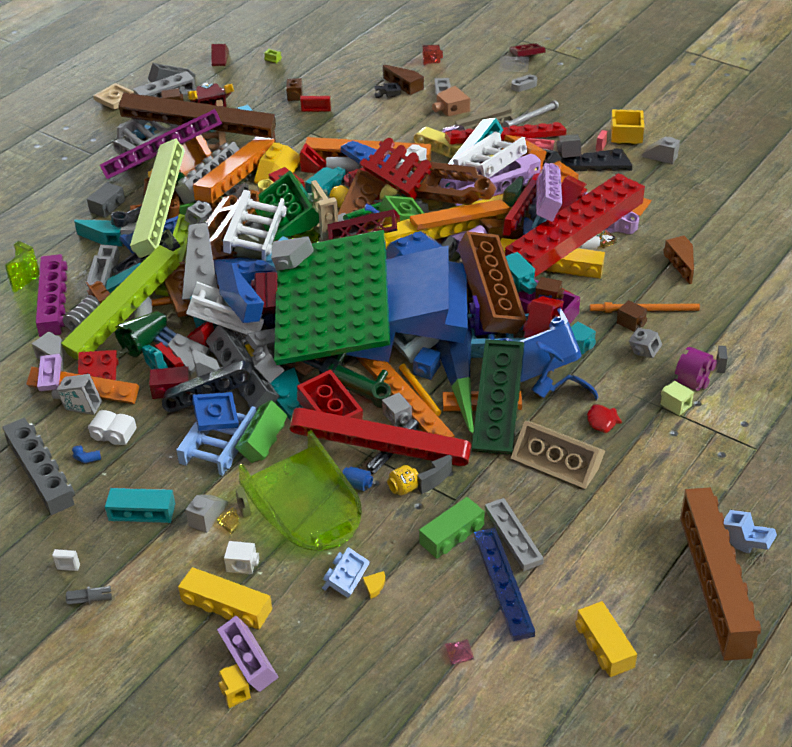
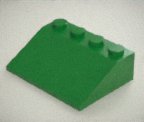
[255,170,319,241]

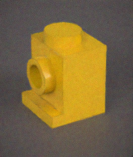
[218,664,251,708]

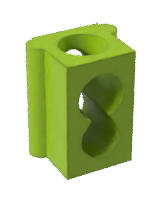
[264,49,282,63]

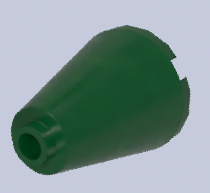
[114,311,167,357]

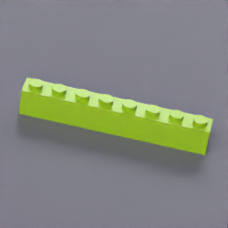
[61,245,180,360]

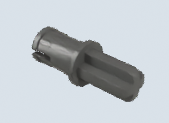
[66,585,112,605]

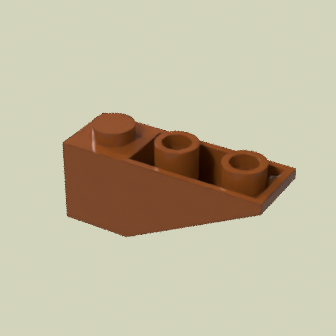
[663,235,694,284]

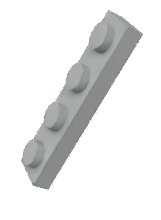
[485,498,544,571]

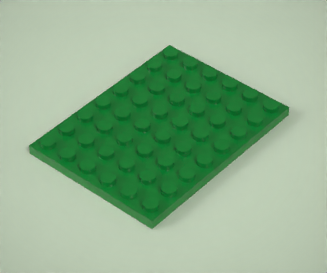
[274,230,390,365]

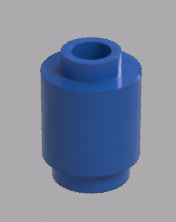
[341,467,373,492]

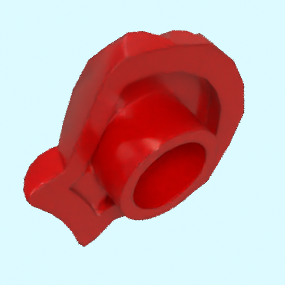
[587,404,622,433]

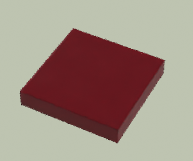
[510,43,546,57]

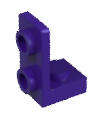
[469,296,497,336]

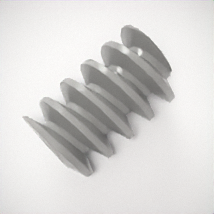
[63,295,100,330]

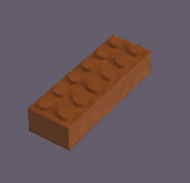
[458,231,526,334]

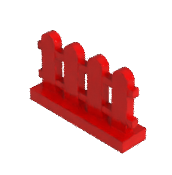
[360,138,432,200]

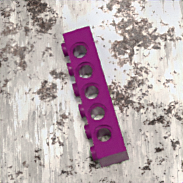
[36,254,68,337]

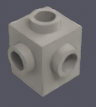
[629,327,662,358]

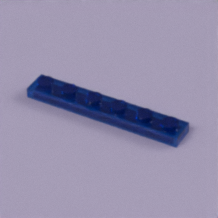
[474,528,536,642]

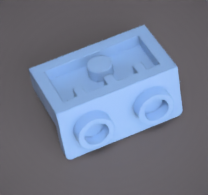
[322,547,370,598]

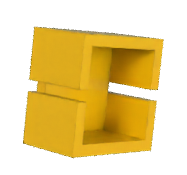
[610,109,644,144]

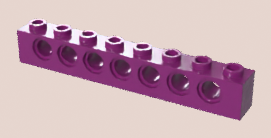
[100,109,222,179]

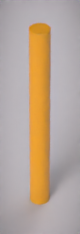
[399,364,442,416]

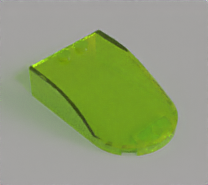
[239,430,362,551]

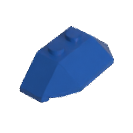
[386,231,443,259]

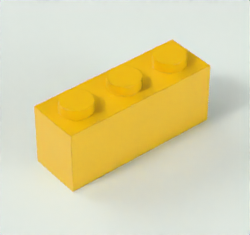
[575,601,637,677]

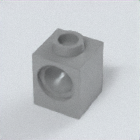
[382,393,412,427]

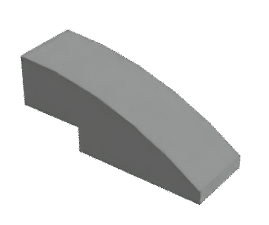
[86,245,120,287]

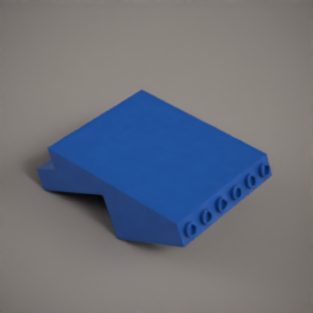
[346,246,468,362]

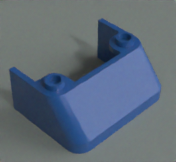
[489,308,582,382]

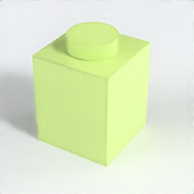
[661,381,694,416]

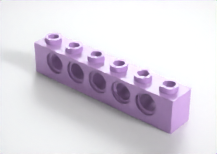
[536,163,562,222]

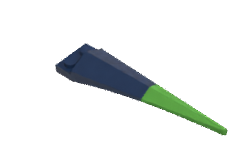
[435,320,474,433]

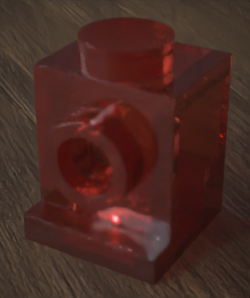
[422,45,443,65]

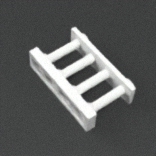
[453,132,527,178]
[223,190,287,261]
[186,282,264,334]

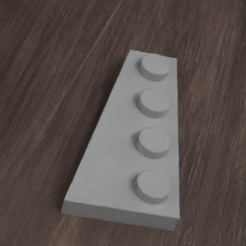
[182,223,217,300]

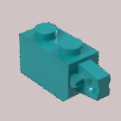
[305,167,346,196]
[506,252,537,294]

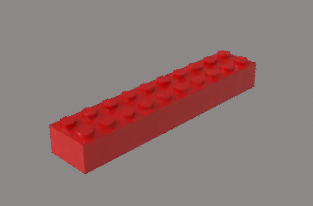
[505,173,645,277]

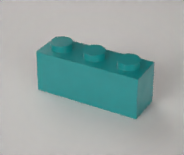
[105,488,175,523]

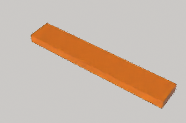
[410,199,510,230]

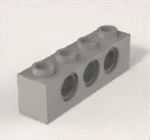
[134,71,196,98]

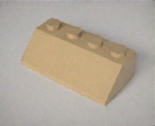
[511,420,605,489]

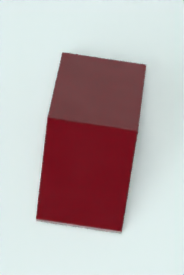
[211,44,229,66]

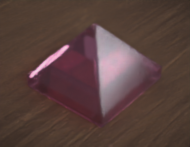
[445,639,474,664]

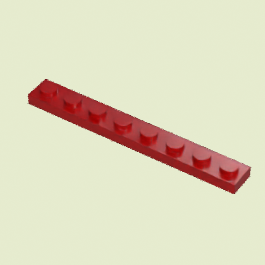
[445,122,567,145]
[503,170,541,236]

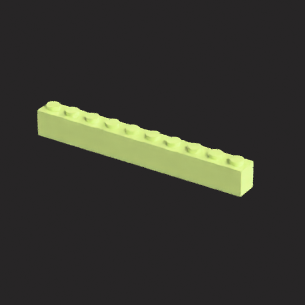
[130,139,185,258]

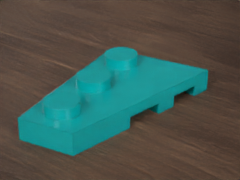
[270,368,303,421]

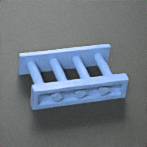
[177,406,256,476]

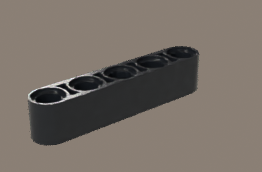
[162,360,252,412]

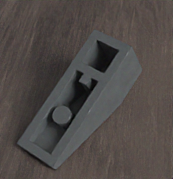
[148,63,196,82]

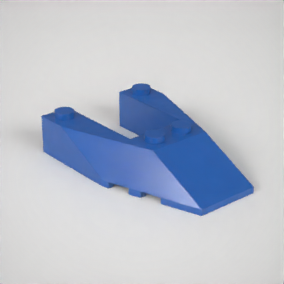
[213,258,277,323]

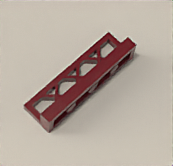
[327,209,400,240]

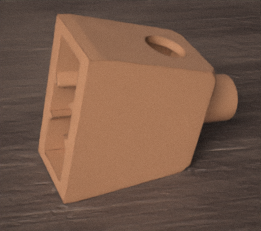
[432,86,470,116]

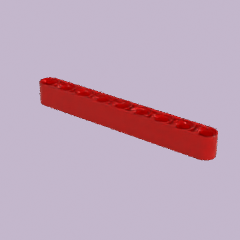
[289,408,471,466]

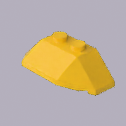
[254,143,300,184]

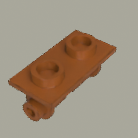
[86,281,110,304]

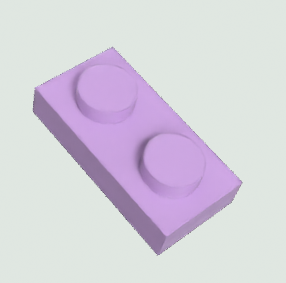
[37,354,62,391]

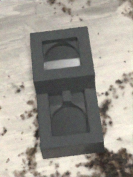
[417,455,452,494]

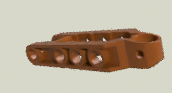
[411,160,497,205]
[206,190,259,260]

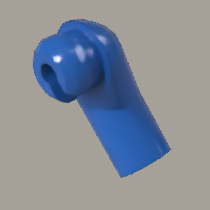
[72,445,101,463]

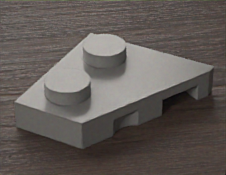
[168,333,210,376]

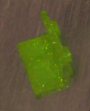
[5,240,40,293]

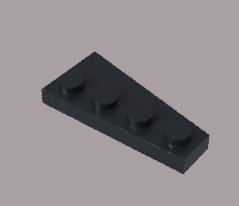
[561,148,633,171]

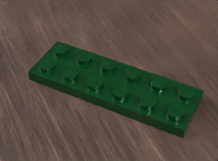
[472,339,525,455]

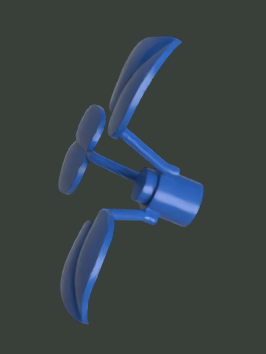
[531,341,598,401]

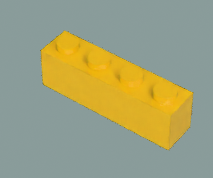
[178,567,272,630]

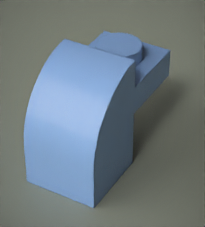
[724,510,777,553]

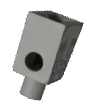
[52,374,102,415]

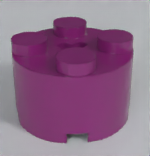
[674,346,717,391]

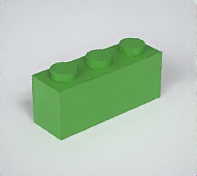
[235,400,287,463]
[419,497,485,559]

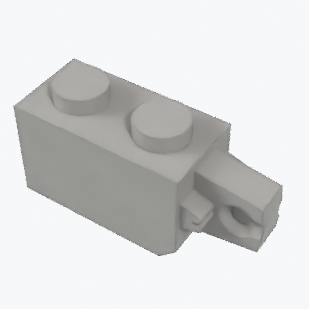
[252,345,285,383]

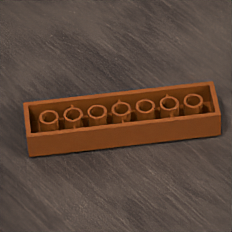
[680,487,761,661]

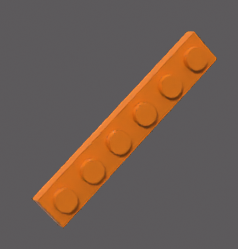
[26,367,140,404]

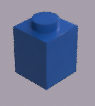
[413,347,440,380]

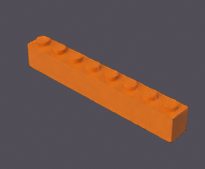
[193,137,274,203]
[305,137,431,161]

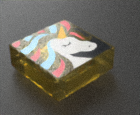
[596,230,617,249]

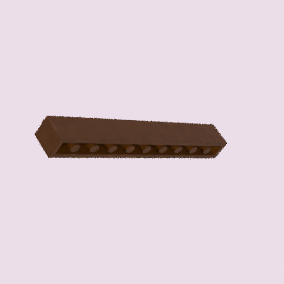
[118,92,276,139]

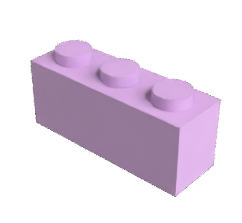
[217,616,279,692]

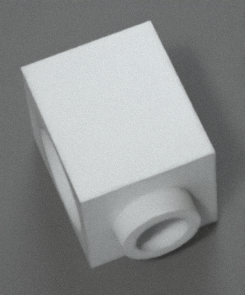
[224,541,259,574]

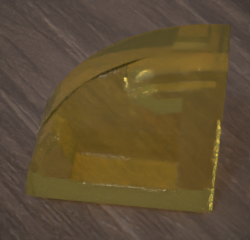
[217,507,239,534]

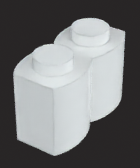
[88,410,137,445]

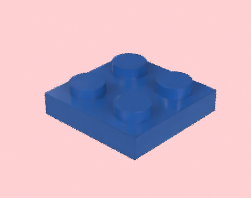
[192,392,239,431]

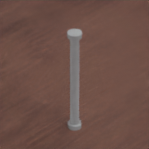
[503,100,559,127]

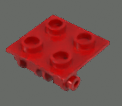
[78,350,119,380]

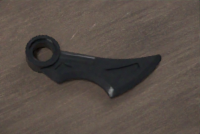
[111,206,142,227]

